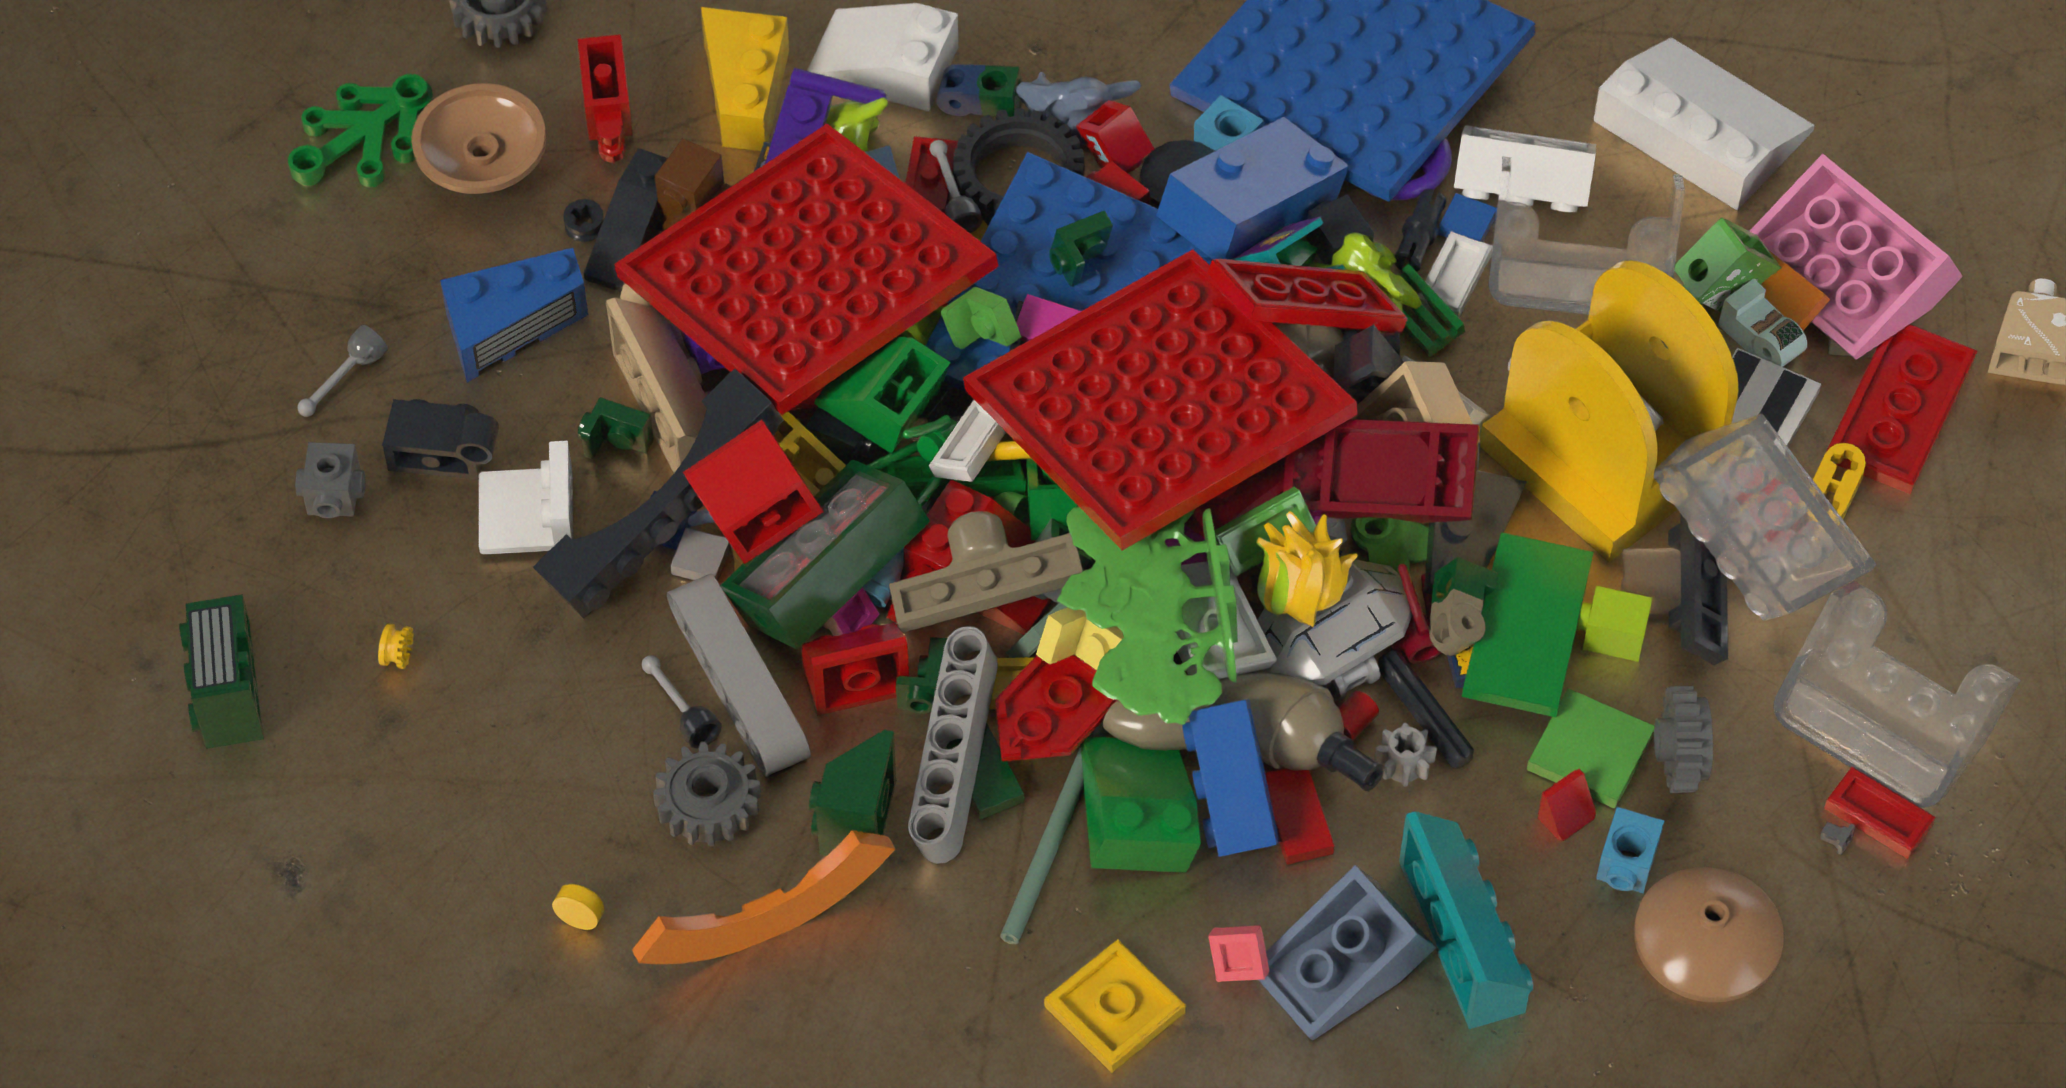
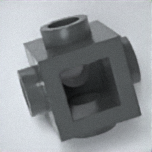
[295,442,366,518]

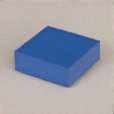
[1438,193,1497,242]

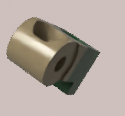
[1429,557,1498,656]

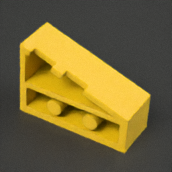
[701,7,789,151]

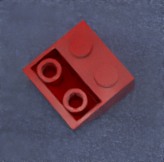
[683,420,824,564]

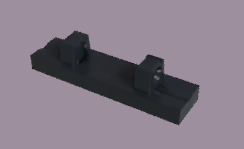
[1668,479,1728,665]

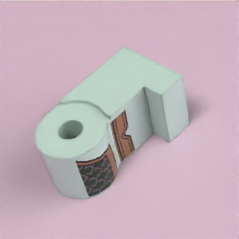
[1718,278,1807,367]

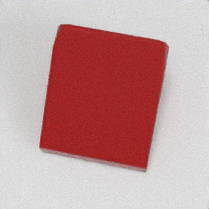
[1538,769,1596,841]

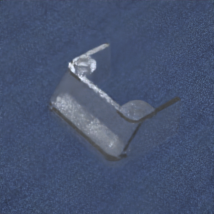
[1489,156,1685,315]

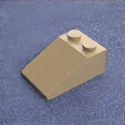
[1351,361,1481,444]

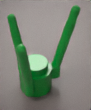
[867,415,957,508]

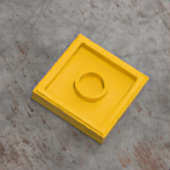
[1044,939,1186,1073]

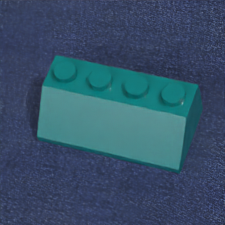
[1399,811,1534,1029]

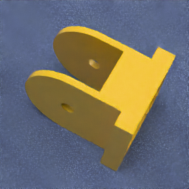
[1480,260,1745,562]

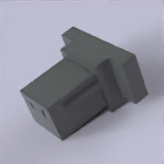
[1821,822,1855,855]

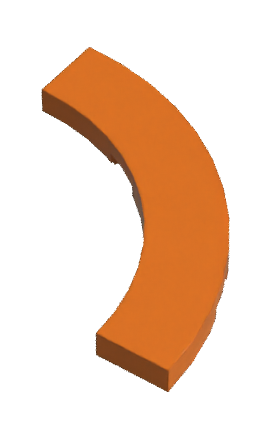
[632,830,895,964]

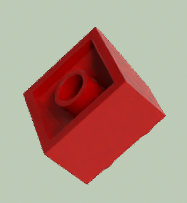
[802,622,909,716]

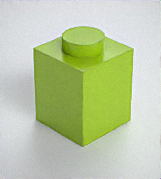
[1577,586,1652,662]

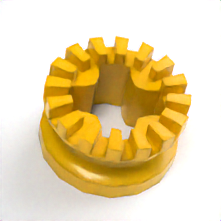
[378,623,414,669]

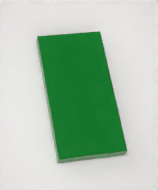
[1462,532,1594,717]

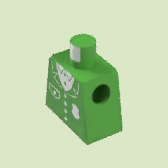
[1674,217,1781,312]

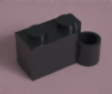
[382,399,499,480]

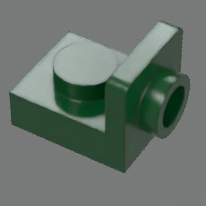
[1049,210,1113,287]
[578,397,654,459]
[896,637,948,714]

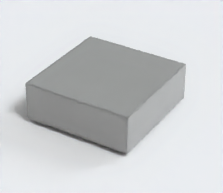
[670,528,731,581]

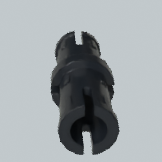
[1394,189,1447,272]

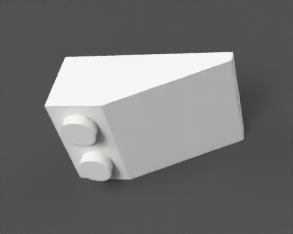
[807,3,958,112]

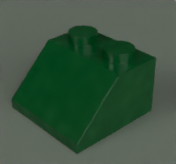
[809,730,896,856]

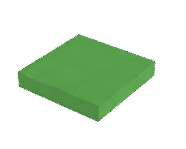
[1527,688,1654,809]

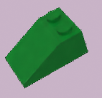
[1080,736,1201,873]

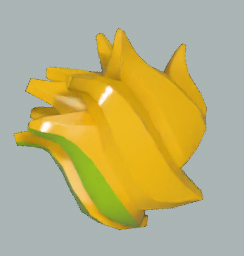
[1257,511,1358,628]

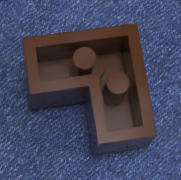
[655,138,731,231]

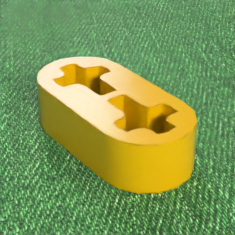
[1804,443,1866,530]

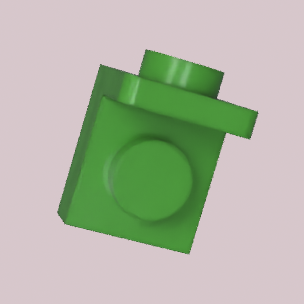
[941,287,1022,349]

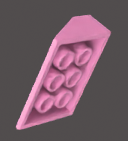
[1750,154,1963,360]

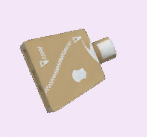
[1987,279,2066,385]

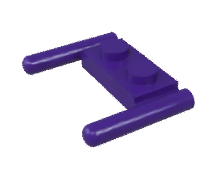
[764,68,887,165]

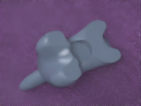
[1016,72,1141,145]

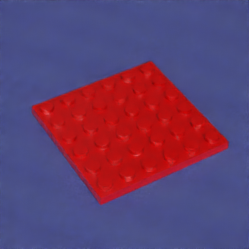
[614,123,999,415]
[963,249,1358,551]

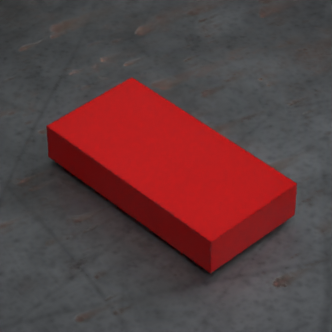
[1824,767,1936,859]
[1265,768,1334,865]

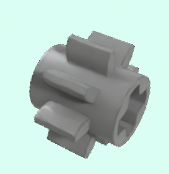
[1374,723,1436,787]

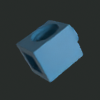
[1194,95,1264,151]
[1596,807,1664,894]

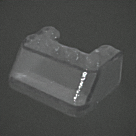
[1774,581,2021,808]

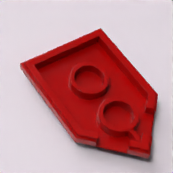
[995,655,1118,761]

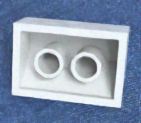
[1454,125,1596,212]

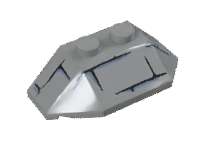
[1250,560,1418,685]

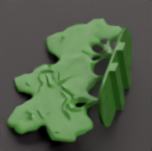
[1056,507,1238,725]

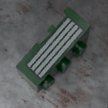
[179,594,264,749]

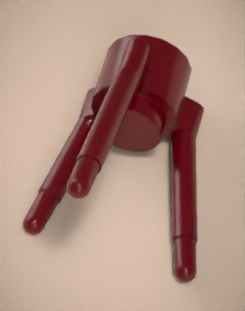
[1391,564,1442,664]

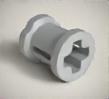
[1322,656,1380,701]

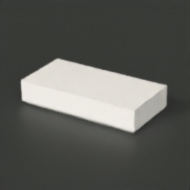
[1418,232,1493,318]
[929,400,1006,482]

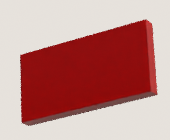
[1207,259,1408,332]
[1826,324,1978,495]

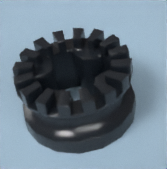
[563,199,604,242]

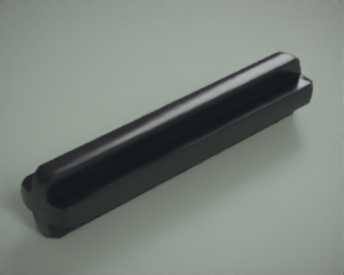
[1378,650,1474,769]

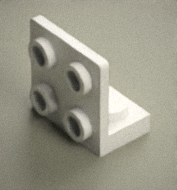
[479,441,574,555]

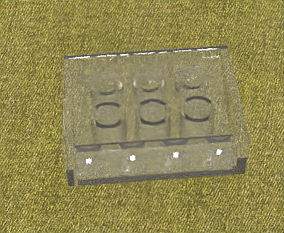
[1653,414,1877,621]

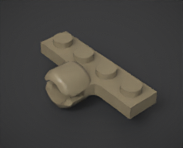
[889,511,1084,633]

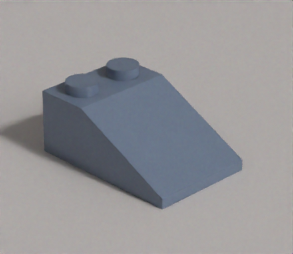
[1259,865,1436,1040]

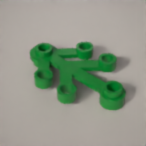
[288,74,433,187]

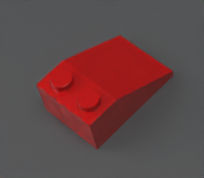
[904,479,1052,635]

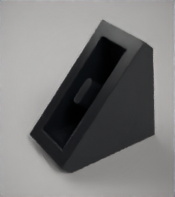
[1333,325,1404,397]

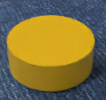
[552,884,605,930]

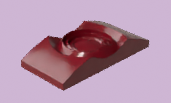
[1283,419,1480,523]

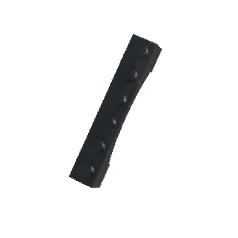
[533,368,784,619]

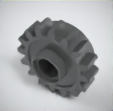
[450,0,547,48]
[1654,686,1713,793]
[653,742,761,846]

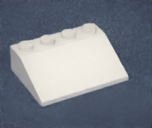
[1594,37,1815,211]

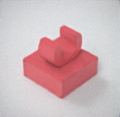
[1208,925,1269,982]

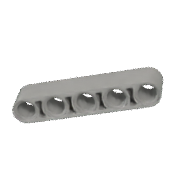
[667,574,811,777]
[908,626,998,864]

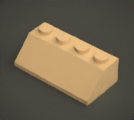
[606,298,711,473]

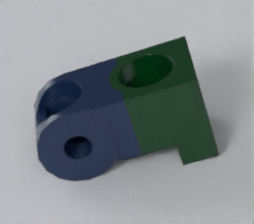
[936,64,1023,117]

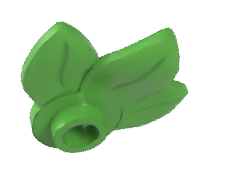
[1350,517,1429,575]

